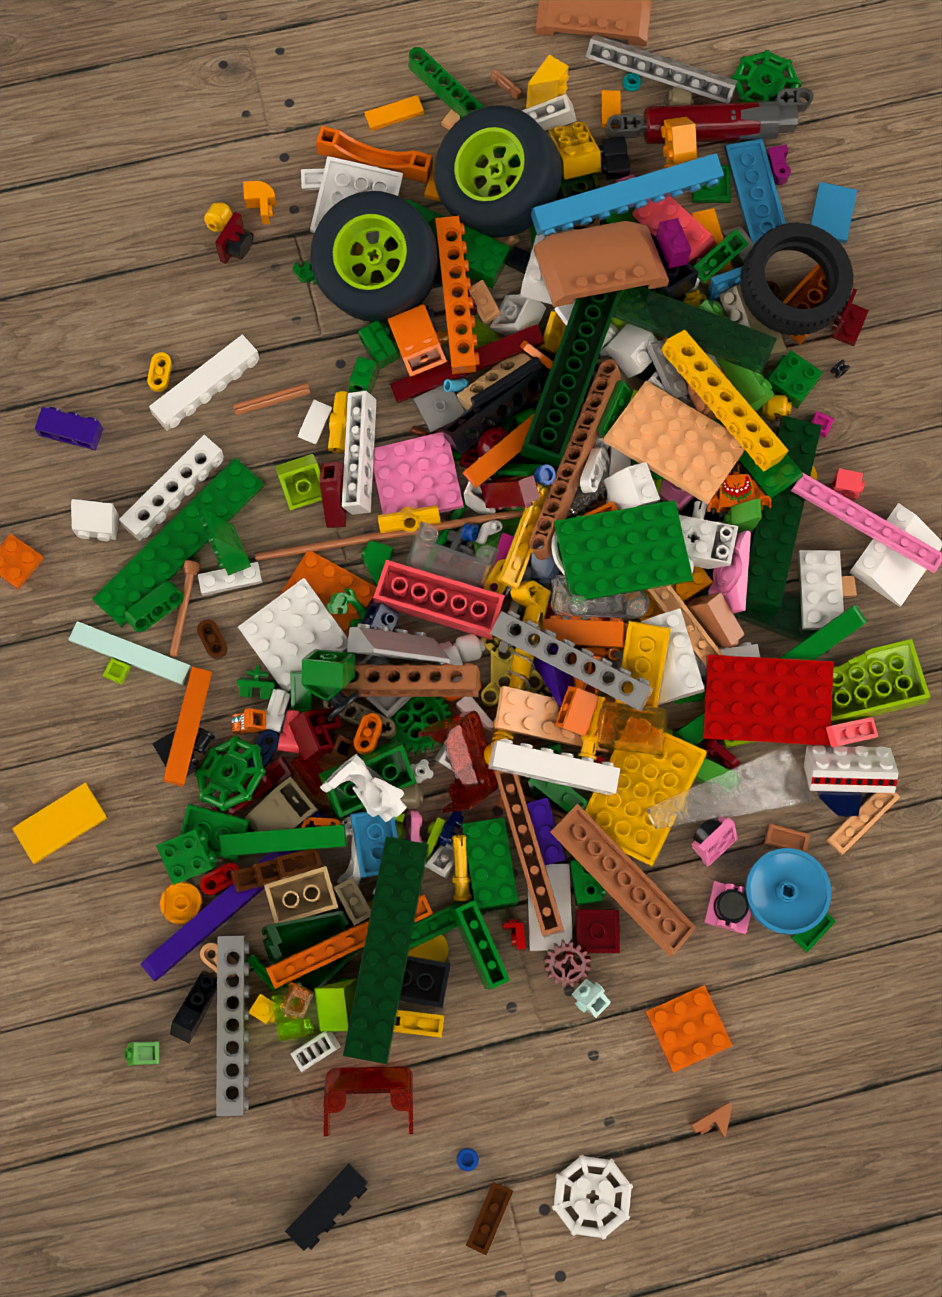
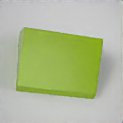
[314,979,357,1032]

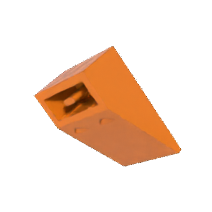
[388,304,447,377]

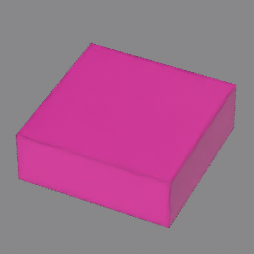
[811,411,834,438]

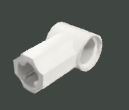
[265,689,291,733]

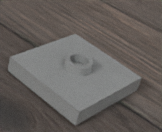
[413,385,465,433]

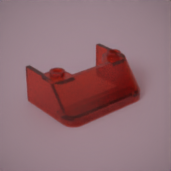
[418,711,499,813]
[324,1066,414,1136]

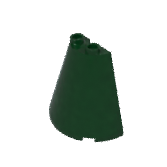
[262,910,360,1006]

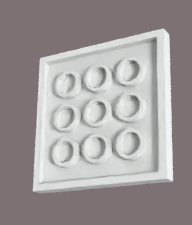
[310,156,403,248]
[238,578,348,693]

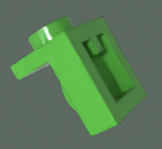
[124,1042,159,1066]

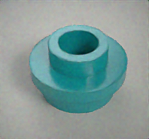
[622,73,641,92]

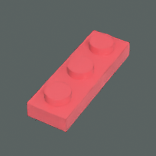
[826,717,879,748]

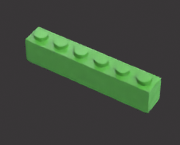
[689,299,775,410]

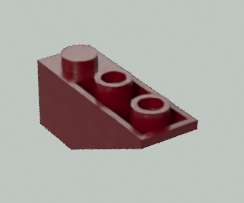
[319,462,347,528]

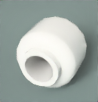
[453,634,485,663]

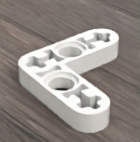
[580,447,610,493]

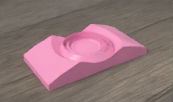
[708,530,751,613]

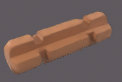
[490,69,522,99]

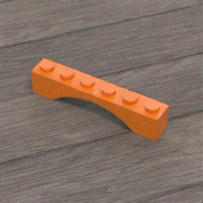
[316,126,433,184]

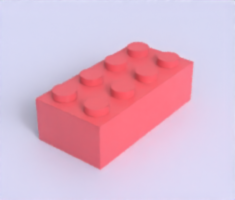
[632,196,716,266]

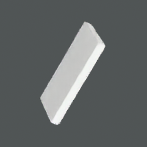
[527,864,572,951]

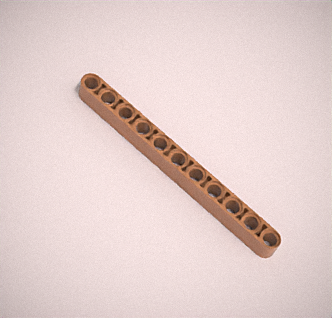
[529,359,621,560]

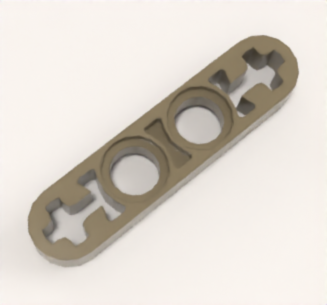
[323,700,397,740]

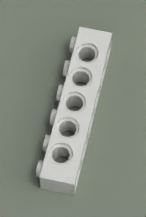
[342,391,377,515]
[119,435,224,541]

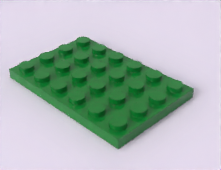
[554,500,693,603]

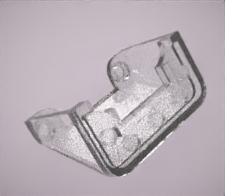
[405,521,499,589]
[551,575,650,619]

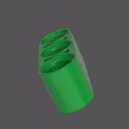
[125,581,184,633]

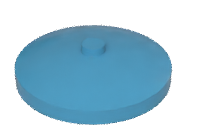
[745,848,831,935]

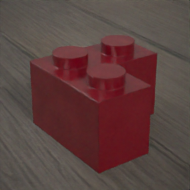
[289,707,342,761]

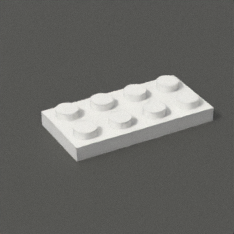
[798,550,844,630]

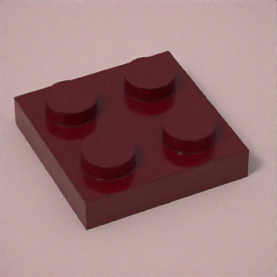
[576,909,620,954]

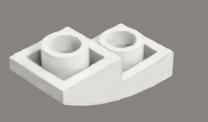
[298,400,333,444]

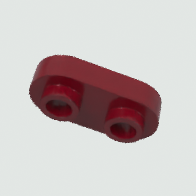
[703,739,741,771]

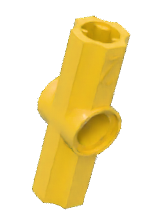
[328,391,348,454]
[378,505,441,533]

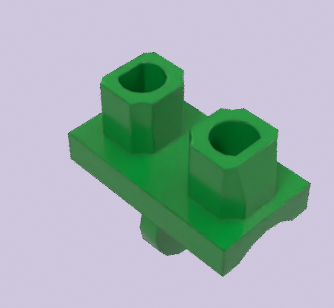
[237,665,277,699]

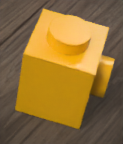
[248,994,281,1025]

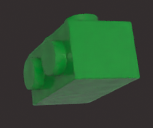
[569,860,606,906]

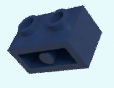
[361,603,400,632]

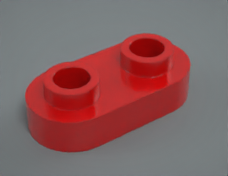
[200,863,240,896]

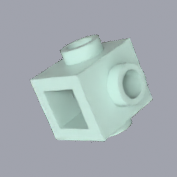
[572,979,611,1018]

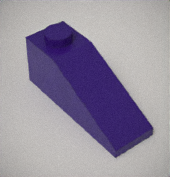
[534,646,575,707]

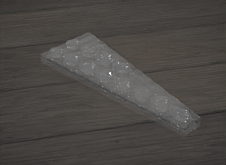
[646,745,815,829]

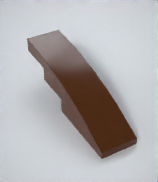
[231,849,323,894]

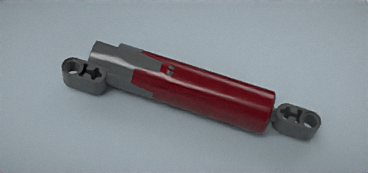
[605,88,814,144]

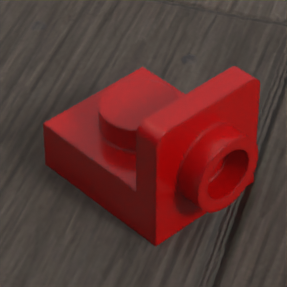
[502,919,525,951]

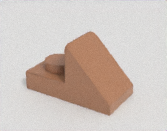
[690,1102,732,1138]

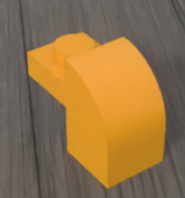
[243,181,277,225]

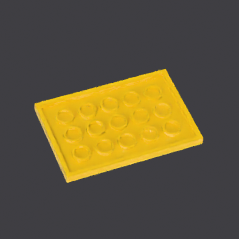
[585,717,707,867]

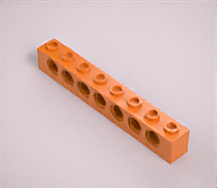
[435,216,480,374]

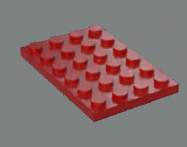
[703,655,834,746]

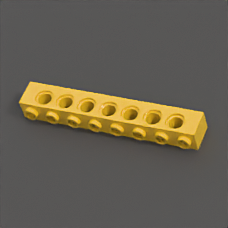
[661,330,789,471]

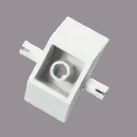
[679,501,738,573]

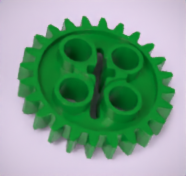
[385,697,453,755]

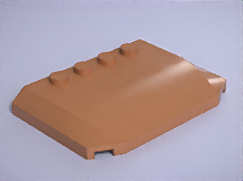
[535,0,652,46]
[533,221,669,307]

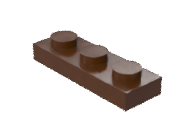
[466,1182,513,1255]

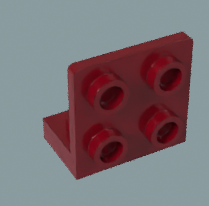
[831,289,869,346]

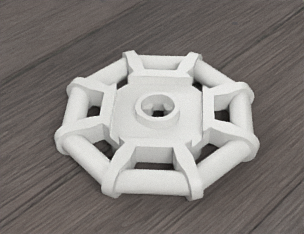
[552,1154,633,1240]

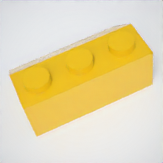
[526,55,569,109]

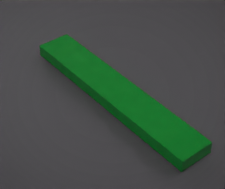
[219,824,347,856]

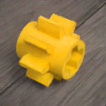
[683,290,707,313]

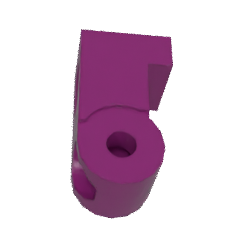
[766,144,791,185]

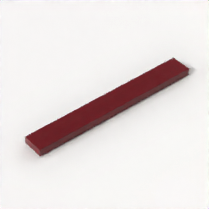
[390,324,545,403]

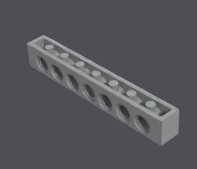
[586,35,737,103]
[490,610,654,711]
[216,936,250,1116]

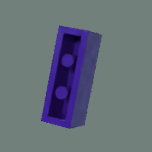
[34,407,103,451]
[527,797,566,866]

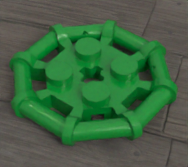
[730,50,801,102]
[195,736,266,811]

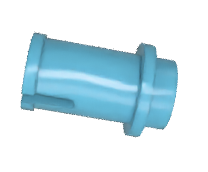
[443,378,469,393]

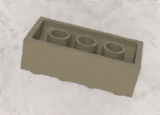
[719,285,787,366]

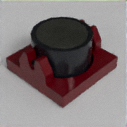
[215,212,253,264]

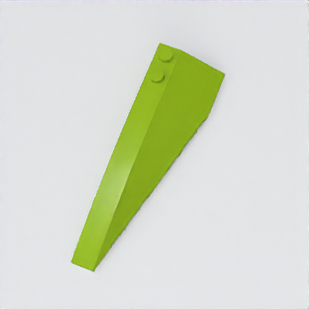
[724,639,930,748]

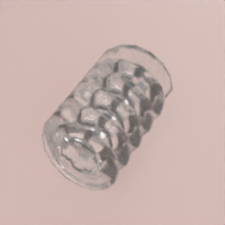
[568,480,606,517]

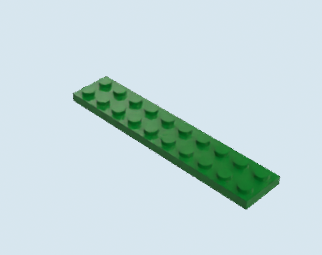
[92,458,265,628]

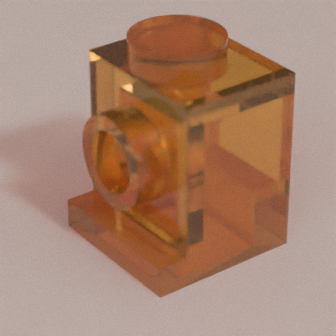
[280,982,314,1020]

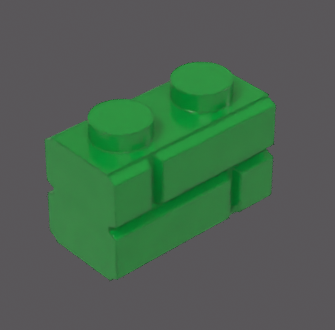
[358,320,400,369]

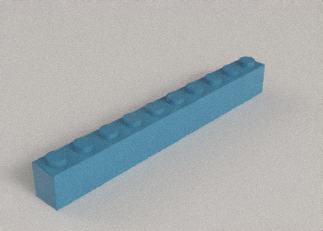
[531,153,724,236]

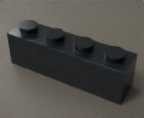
[285,1163,368,1251]

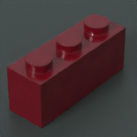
[480,475,540,510]

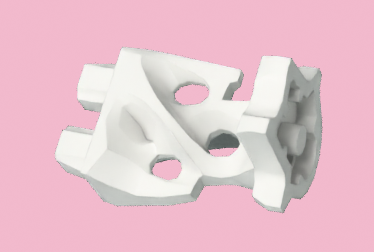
[320,754,407,822]

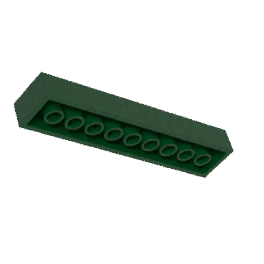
[520,290,622,469]
[746,415,822,615]
[343,836,429,1065]

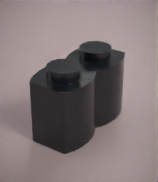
[598,137,630,180]

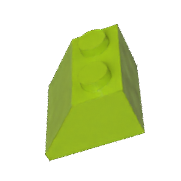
[275,454,322,511]

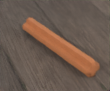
[233,383,310,415]

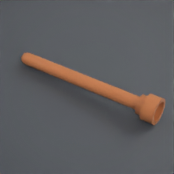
[170,560,201,657]

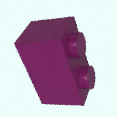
[656,218,691,268]

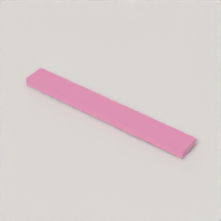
[791,473,942,573]

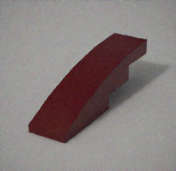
[210,757,295,815]

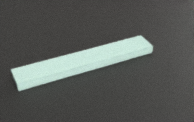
[68,621,191,686]

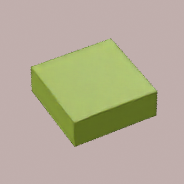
[102,657,131,685]

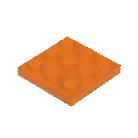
[645,985,733,1073]

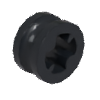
[830,359,850,379]

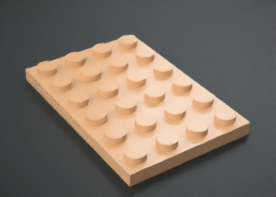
[603,381,745,504]

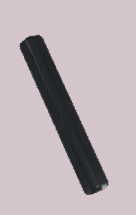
[471,357,542,408]

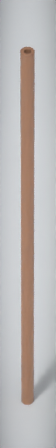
[255,510,524,561]

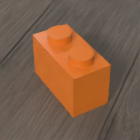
[554,686,599,736]

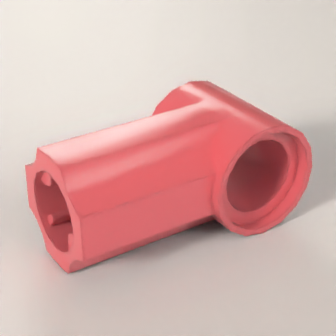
[278,710,301,754]

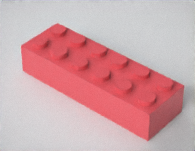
[373,560,505,640]

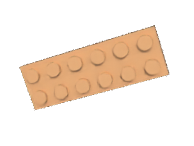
[495,686,618,755]

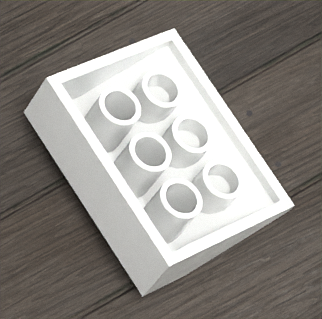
[849,503,942,607]
[641,608,705,705]

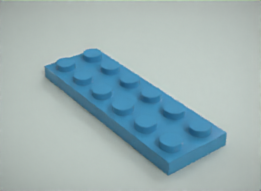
[724,139,786,244]

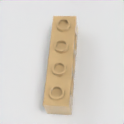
[457,353,532,411]

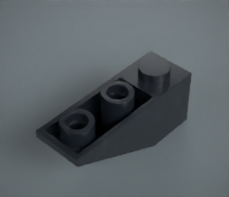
[170,970,217,1044]

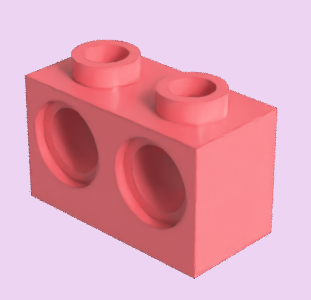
[830,468,865,502]

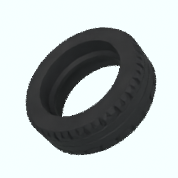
[740,222,854,336]

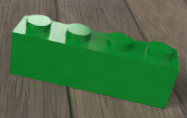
[450,900,510,990]

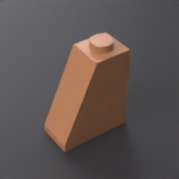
[686,592,745,648]

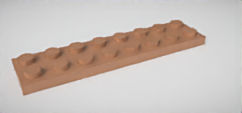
[550,804,696,957]

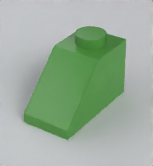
[724,499,762,534]

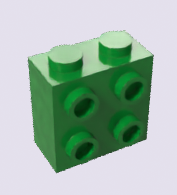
[765,350,823,409]
[156,826,217,885]

